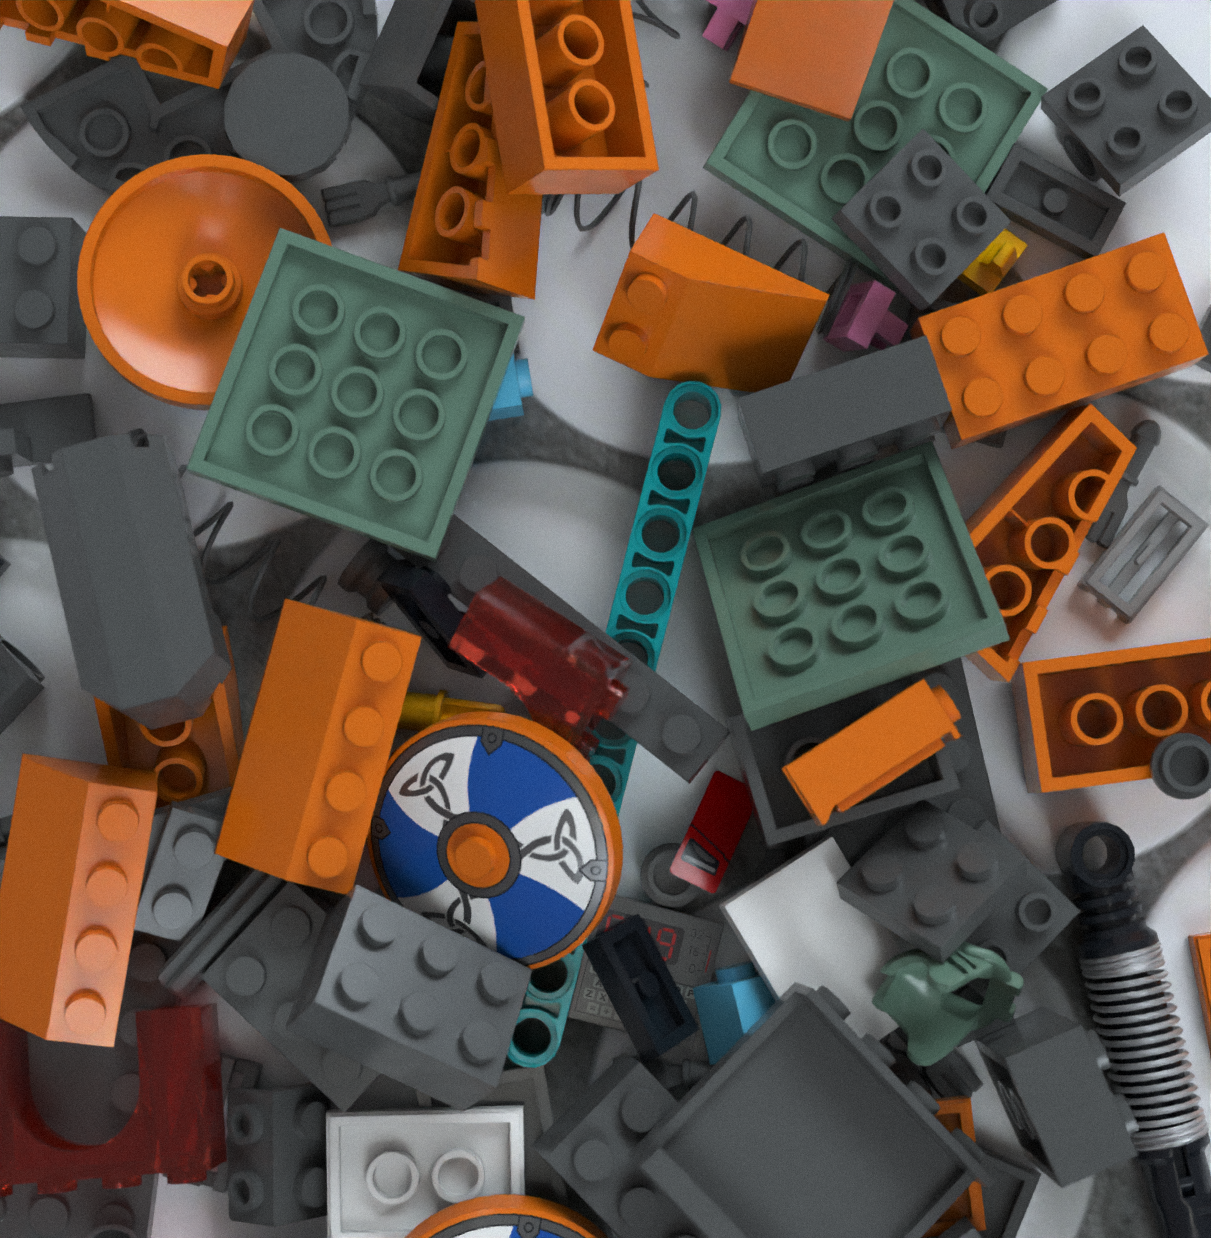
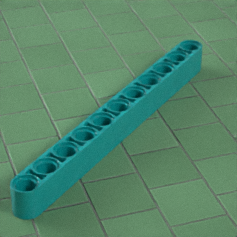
[507,381,721,1068]

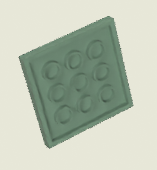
[702,0,1048,301]
[186,228,525,562]
[692,441,1010,731]

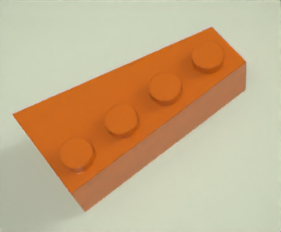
[0,0,255,89]
[398,21,543,300]
[965,403,1137,683]

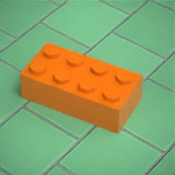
[475,0,659,195]
[910,232,1209,450]
[1011,638,1211,793]

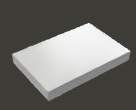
[719,836,901,1041]
[326,1105,526,1238]

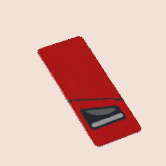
[669,771,753,894]

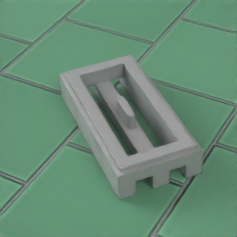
[1077,485,1209,624]

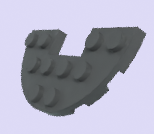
[20,0,378,195]

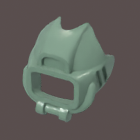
[872,941,1024,1066]

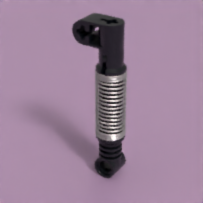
[1056,821,1211,1238]

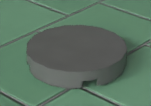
[224,53,351,181]

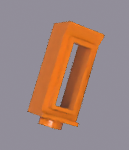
[781,678,961,826]

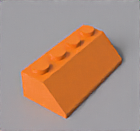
[214,598,422,895]
[0,753,158,1048]

